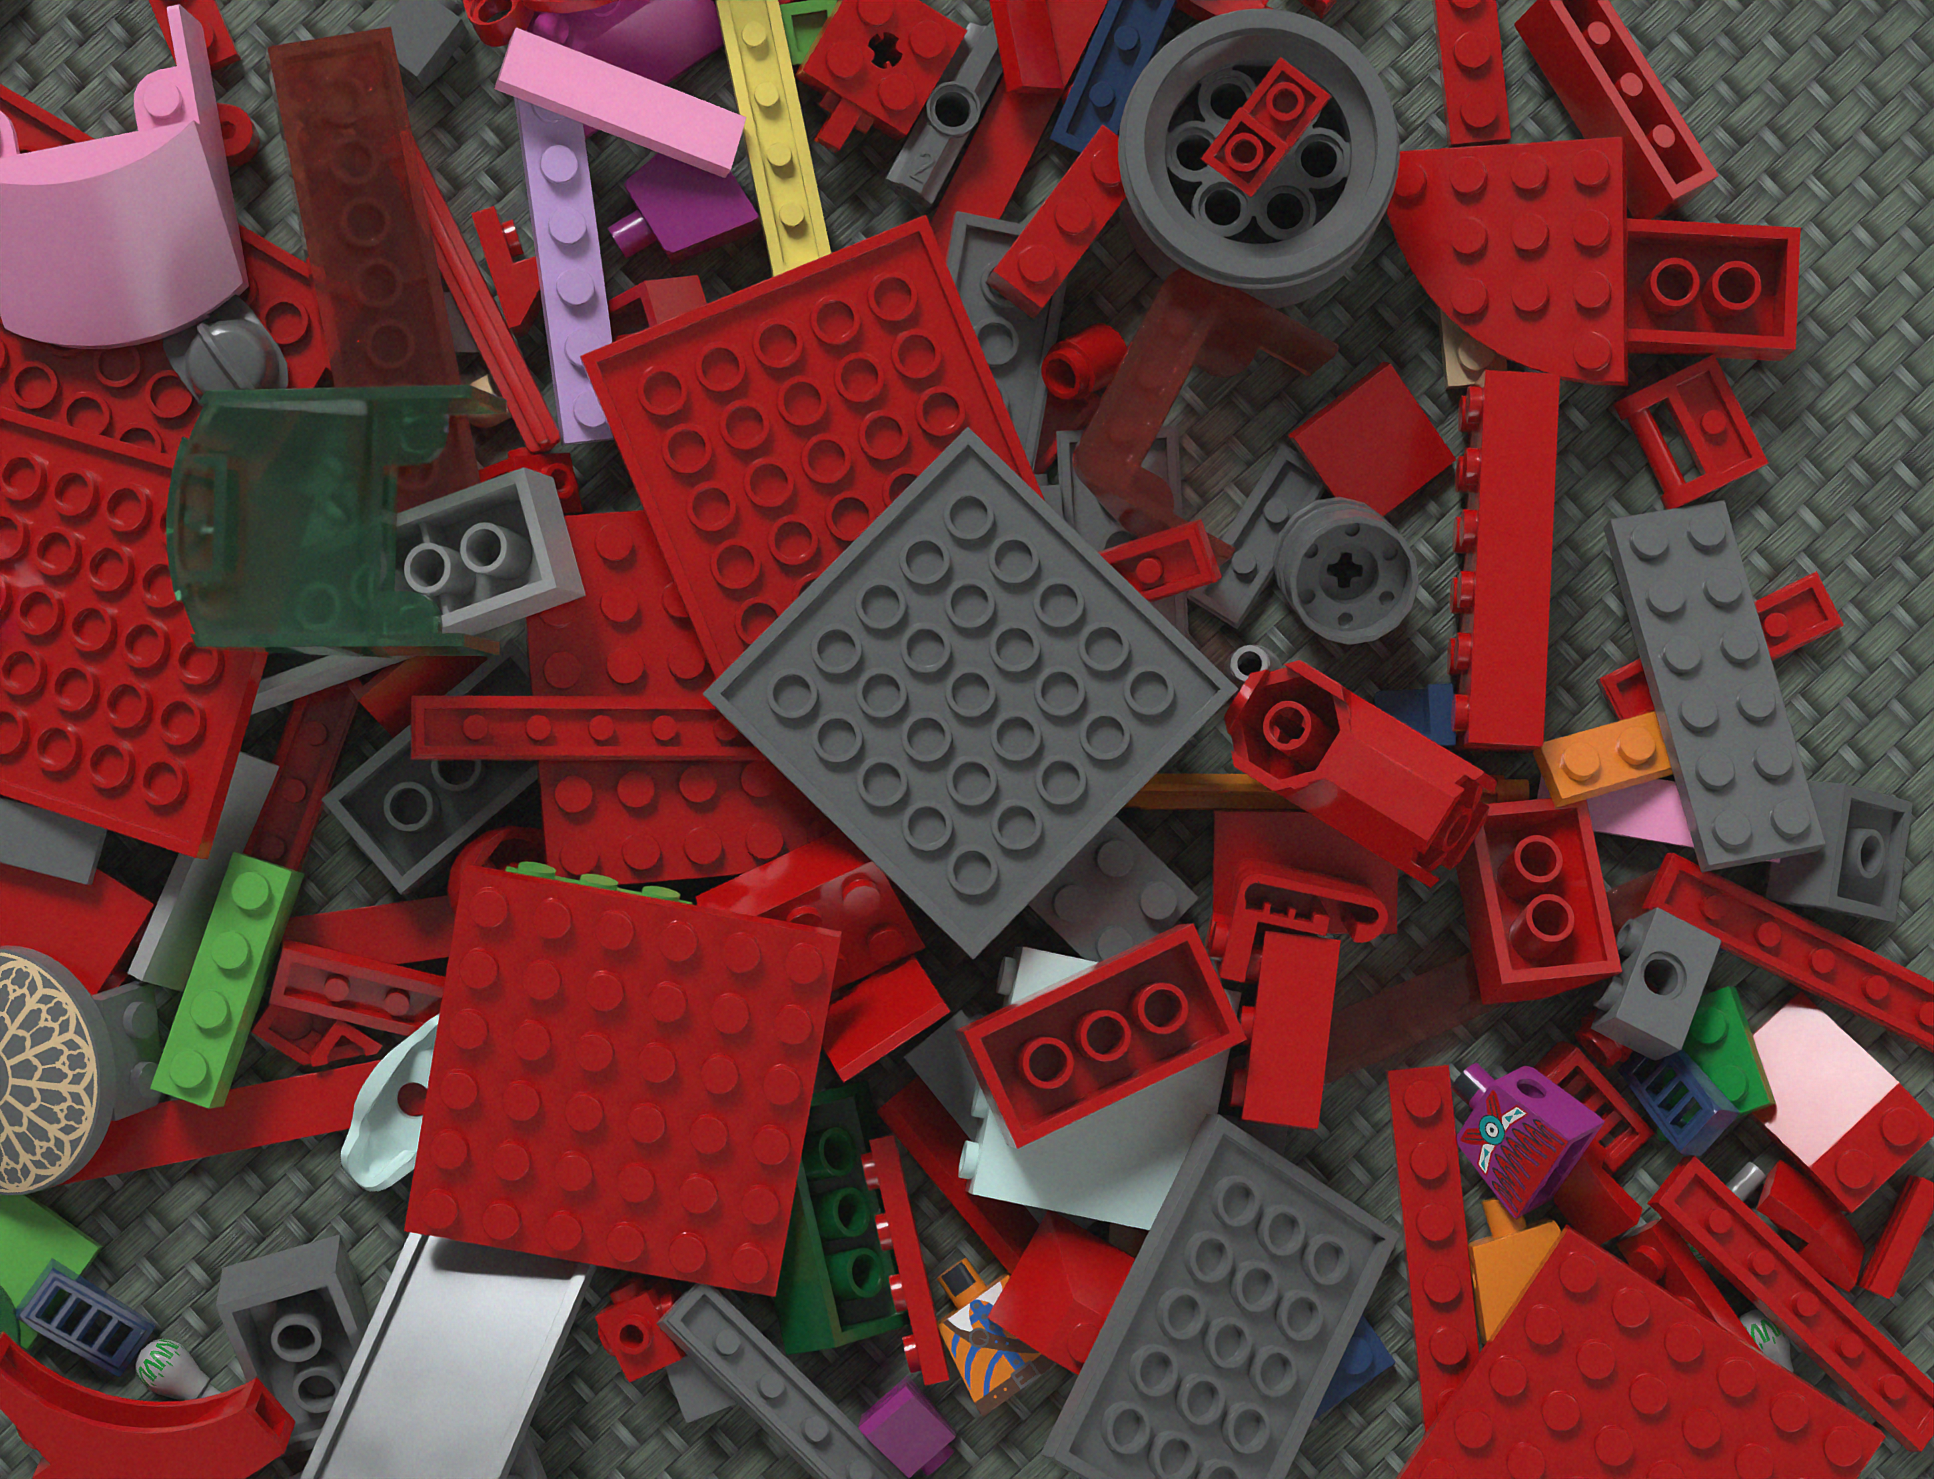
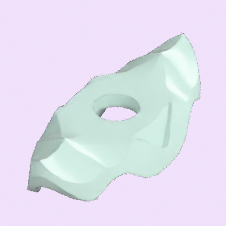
[341,1014,439,1191]

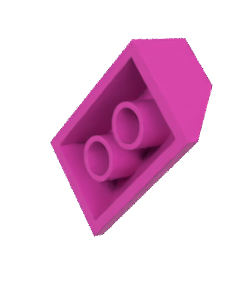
[526,0,724,140]

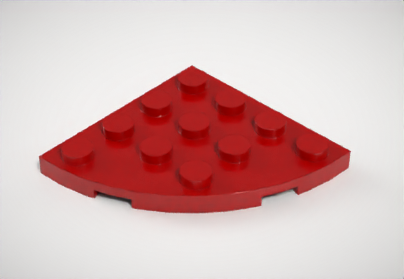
[1387,137,1628,386]

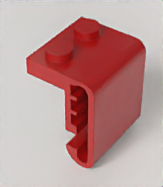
[1205,858,1388,983]

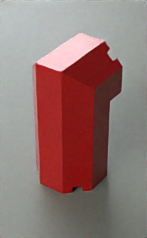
[1224,660,1497,888]

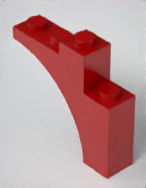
[0,1331,296,1479]

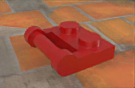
[1613,355,1769,510]

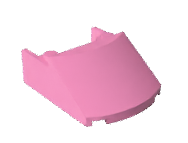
[0,4,249,349]

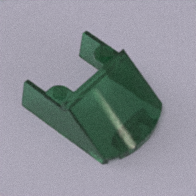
[166,385,507,658]

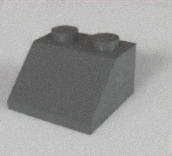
[1766,780,1913,923]

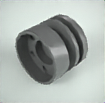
[1272,497,1419,645]

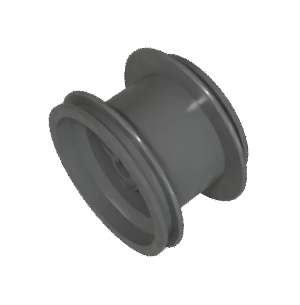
[1118,9,1400,311]

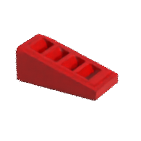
[1533,1041,1655,1176]

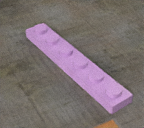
[514,97,614,446]

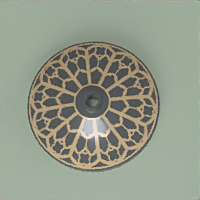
[0,945,116,1195]

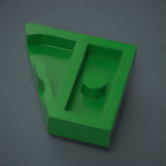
[1657,986,1776,1142]

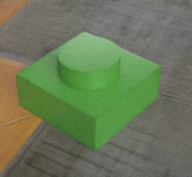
[779,0,837,67]

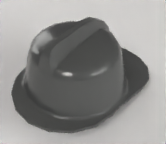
[163,294,289,424]

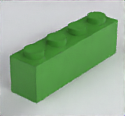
[150,852,305,1109]

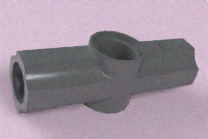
[884,22,1003,208]

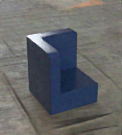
[1373,683,1456,749]

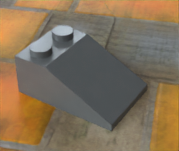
[216,1234,370,1458]

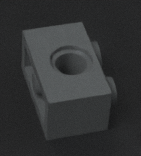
[1591,907,1722,1061]

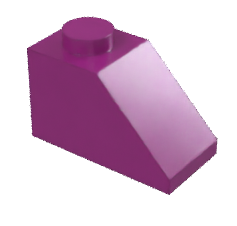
[858,1375,956,1478]

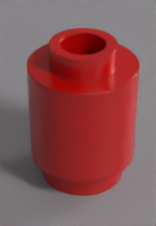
[1041,323,1129,400]

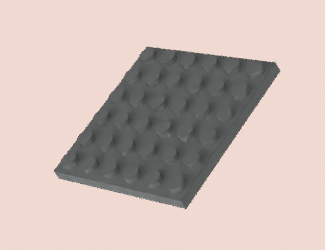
[703,427,1238,960]

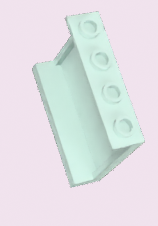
[958,947,1241,1230]

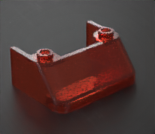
[1073,267,1340,567]

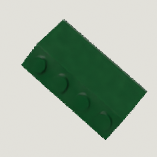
[773,1080,911,1355]

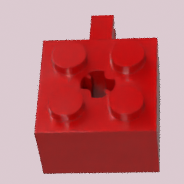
[794,0,968,153]

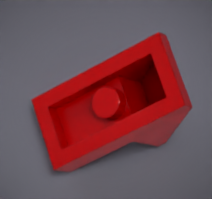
[471,206,542,338]

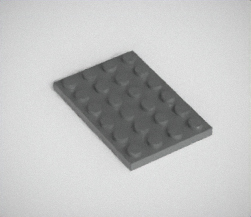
[1040,1114,1400,1479]

